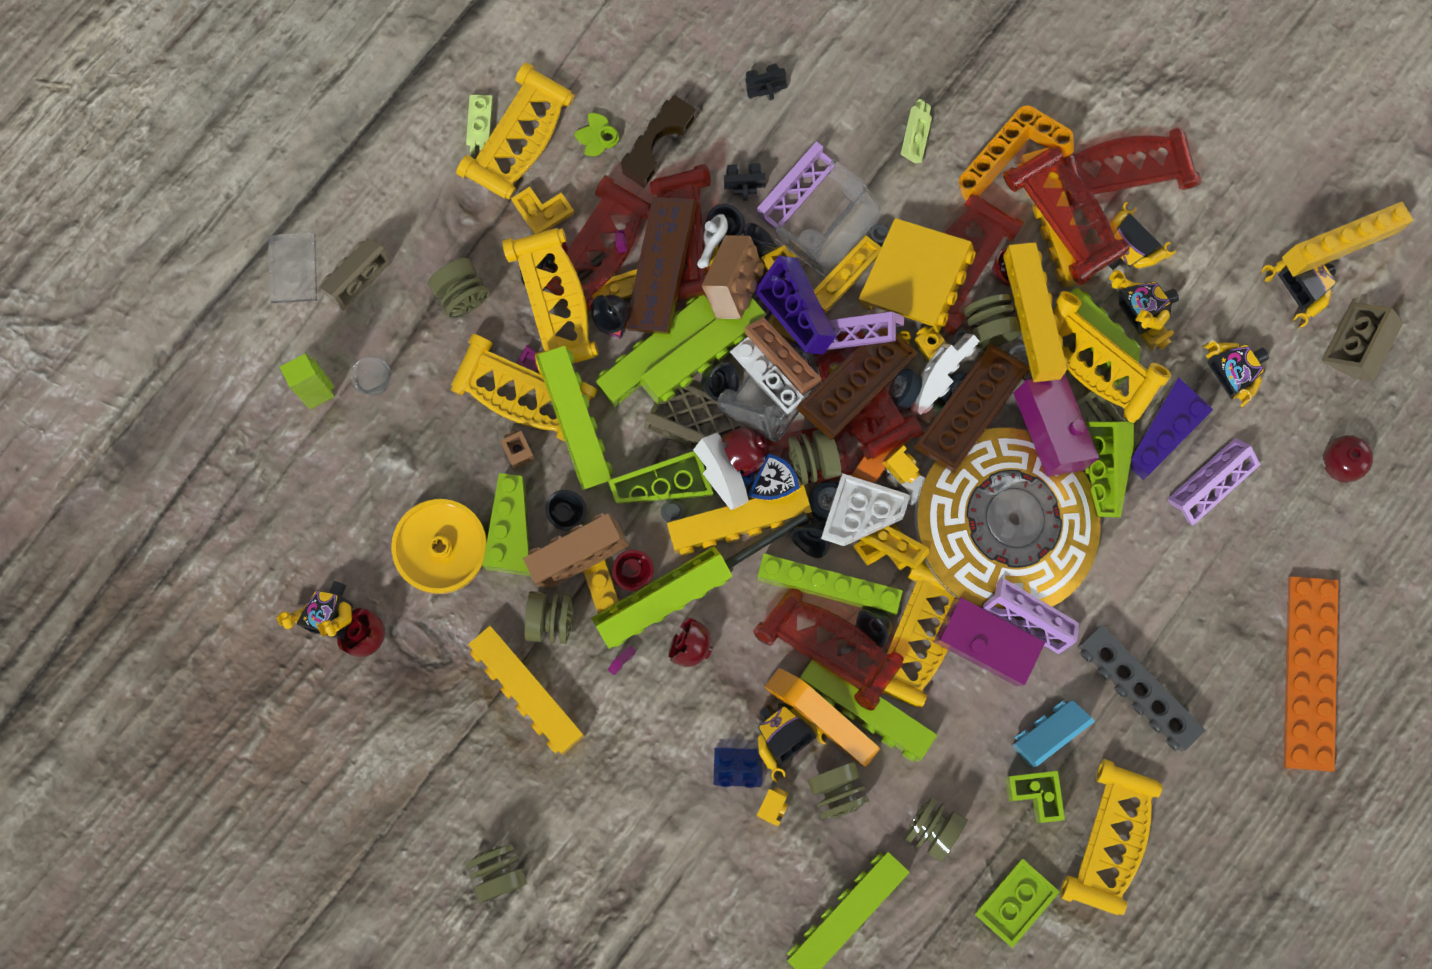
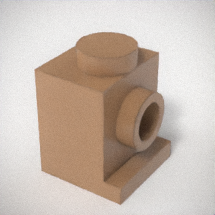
[500,431,535,470]

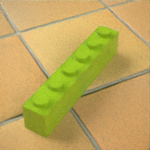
[595,294,717,407]
[640,297,767,405]
[536,346,613,490]
[591,546,733,649]
[757,554,903,617]
[800,654,937,762]
[787,852,910,969]

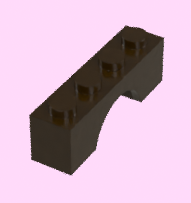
[621,95,697,188]

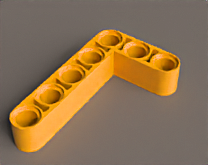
[958,105,1075,201]
[764,668,880,768]

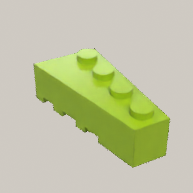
[1056,287,1140,386]
[279,353,335,410]
[608,451,713,505]
[483,473,532,577]

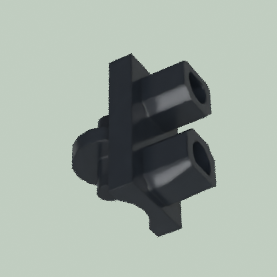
[745,63,788,101]
[724,163,765,201]

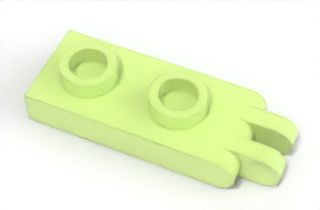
[466,95,493,155]
[901,99,932,163]

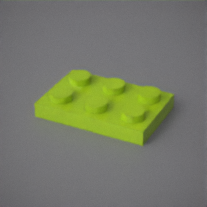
[974,858,1060,948]

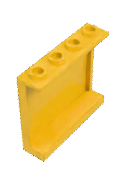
[859,218,976,333]

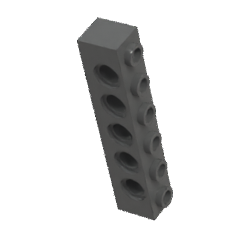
[1078,625,1206,752]

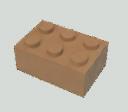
[702,235,764,319]

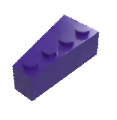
[755,255,836,354]
[1130,377,1213,480]

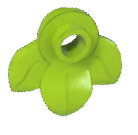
[574,113,619,157]

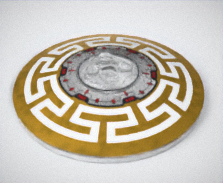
[915,428,1101,617]

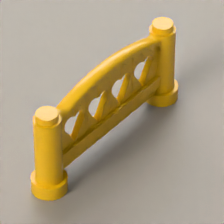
[456,62,575,200]
[502,228,598,375]
[1053,291,1171,423]
[450,334,598,442]
[863,560,959,708]
[1060,759,1163,915]

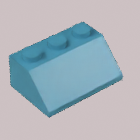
[1012,700,1095,768]

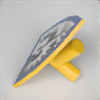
[748,454,801,501]

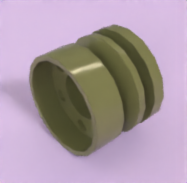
[428,258,490,319]
[963,294,1022,349]
[788,430,841,486]
[525,591,574,644]
[807,762,869,819]
[905,796,968,862]
[465,845,528,903]

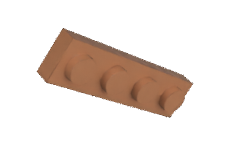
[745,317,822,395]

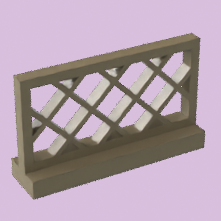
[644,385,752,449]

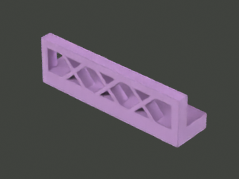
[757,141,837,232]
[827,312,904,350]
[1168,438,1260,526]
[983,578,1079,654]

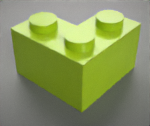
[1005,771,1065,824]

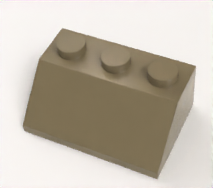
[320,238,392,311]
[1322,302,1404,382]

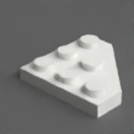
[821,473,910,546]

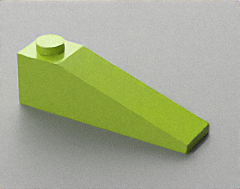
[1085,421,1134,518]

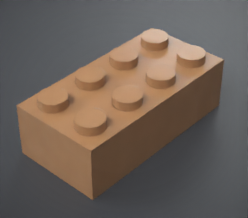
[523,513,630,590]

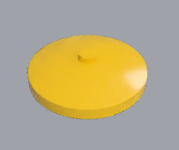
[391,499,487,594]

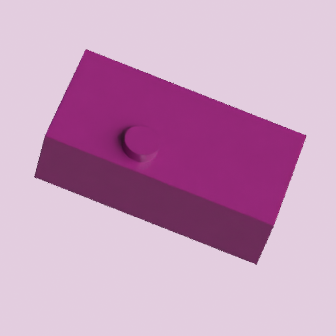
[1013,374,1099,477]
[933,597,1045,686]

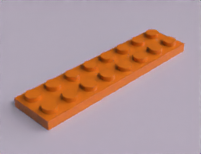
[1283,576,1338,772]

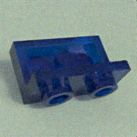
[713,748,763,788]

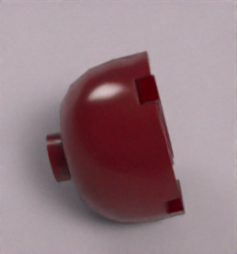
[722,427,767,476]
[1323,435,1373,483]
[337,608,385,657]
[668,617,713,667]

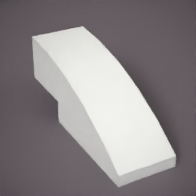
[693,432,749,510]

